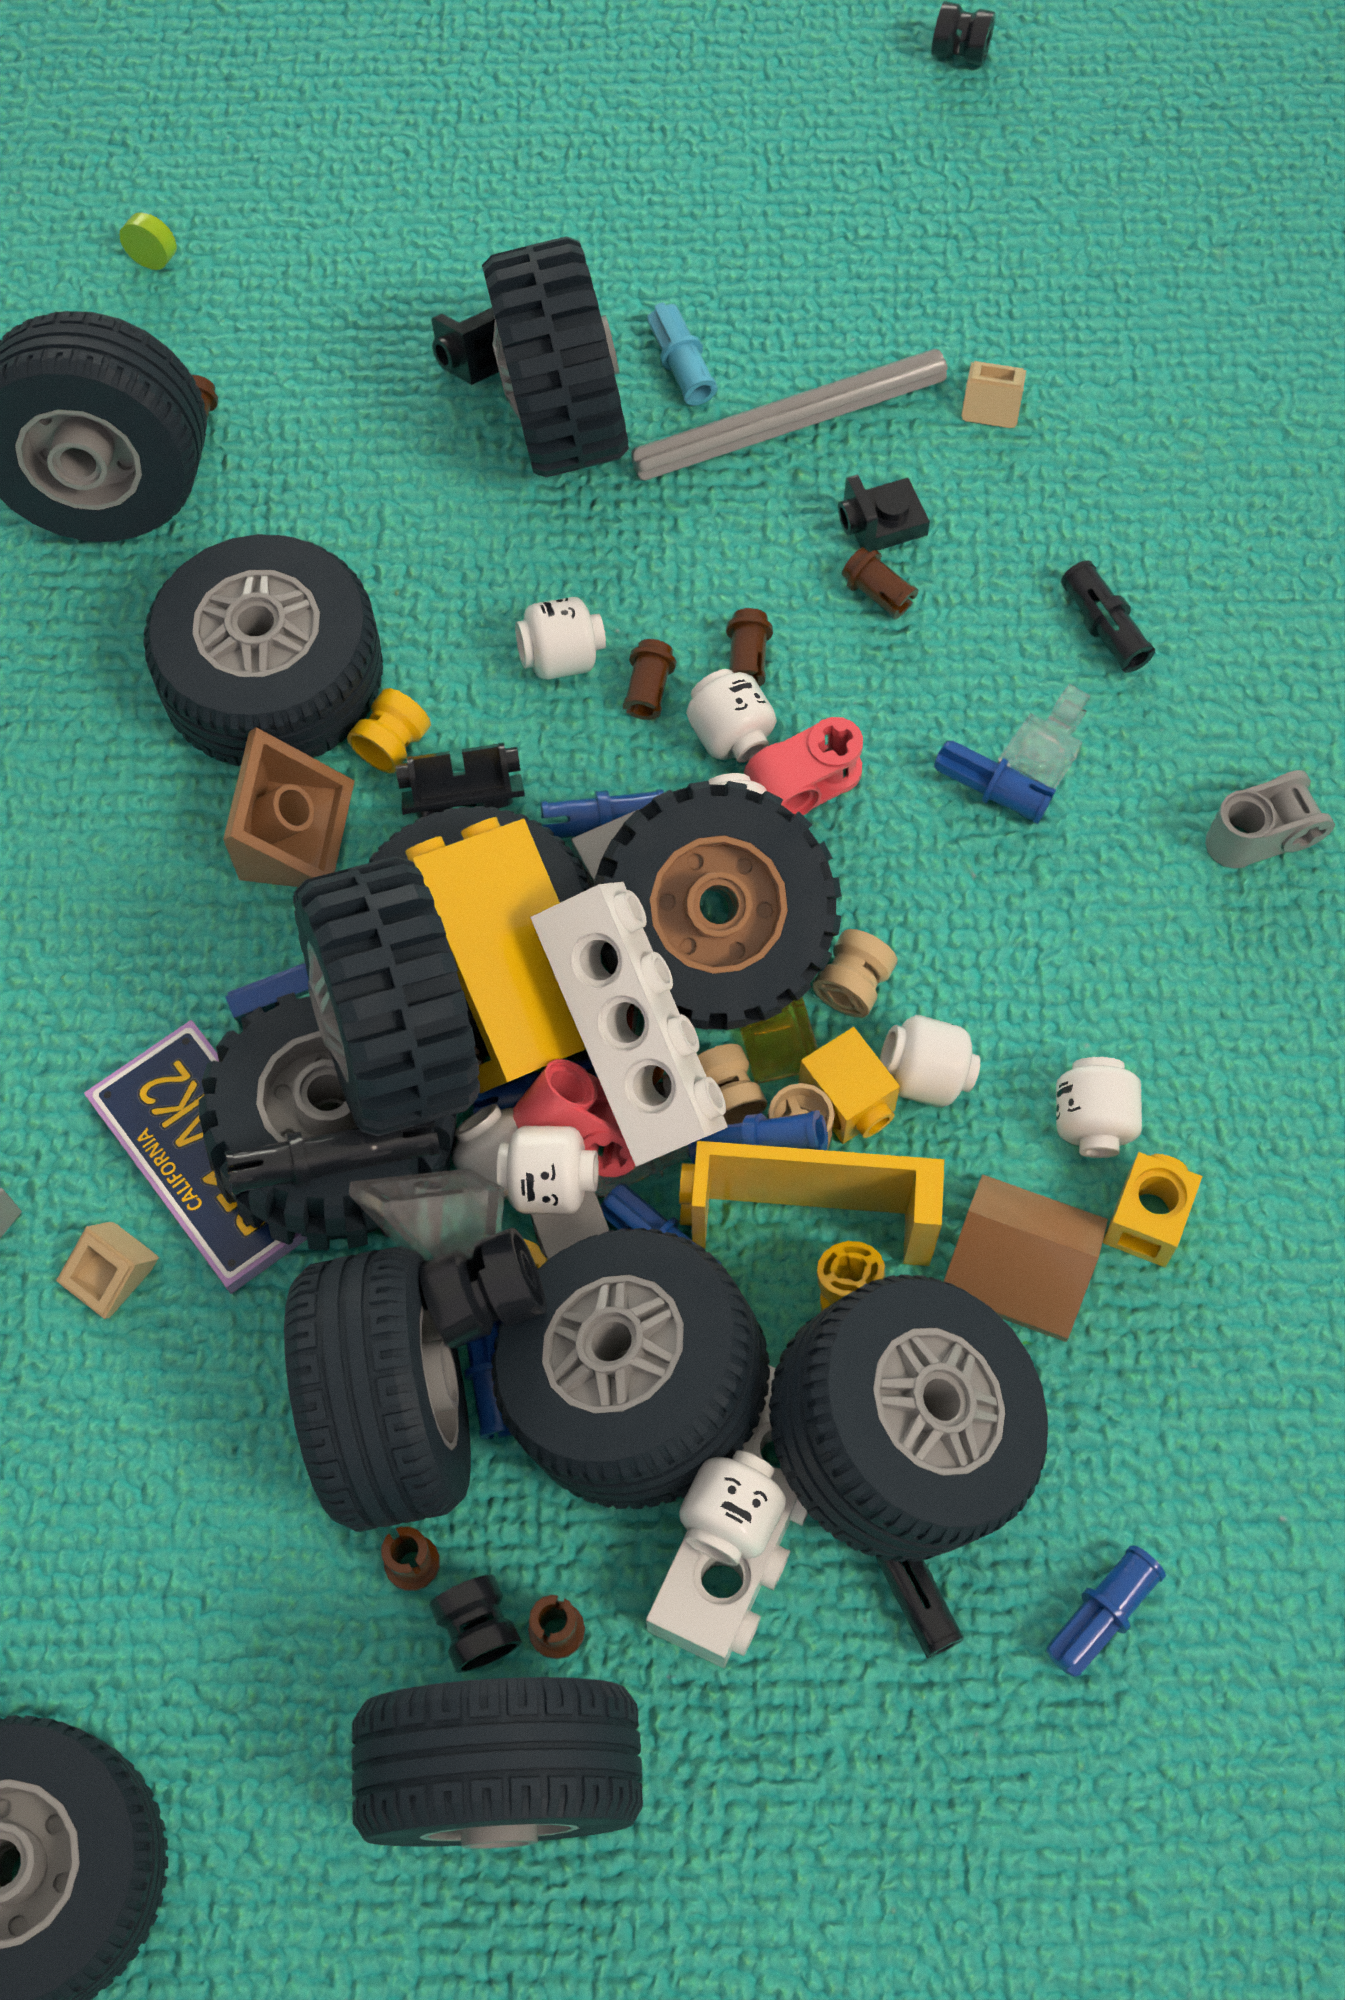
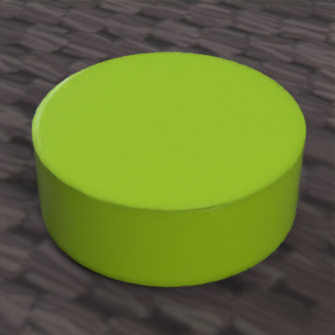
[119,212,177,270]

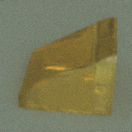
[739,997,818,1084]

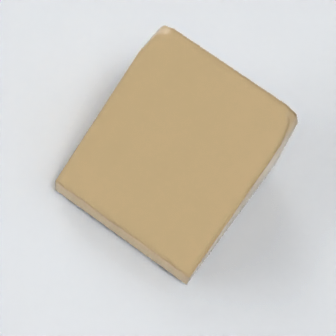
[961,361,1026,428]
[56,1222,159,1319]

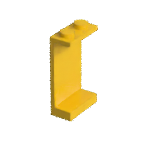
[405,817,586,1094]
[679,1141,944,1266]

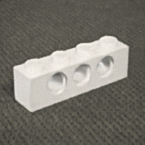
[530,882,728,1166]
[646,1365,808,1668]

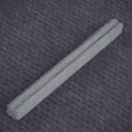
[631,349,948,481]

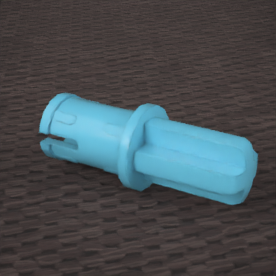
[648,302,718,406]

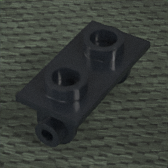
[395,742,525,818]

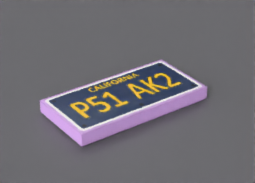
[84,1020,307,1294]

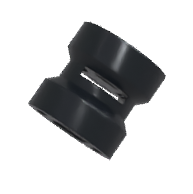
[931,1,996,66]
[429,1575,522,1673]

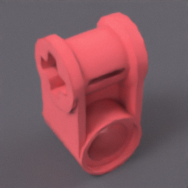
[744,717,863,816]
[513,1059,635,1177]

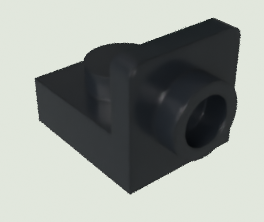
[431,308,499,385]
[838,474,930,552]

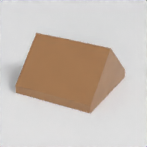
[223,727,355,887]
[944,1174,1108,1342]

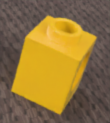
[798,1027,900,1144]
[1102,1152,1203,1267]

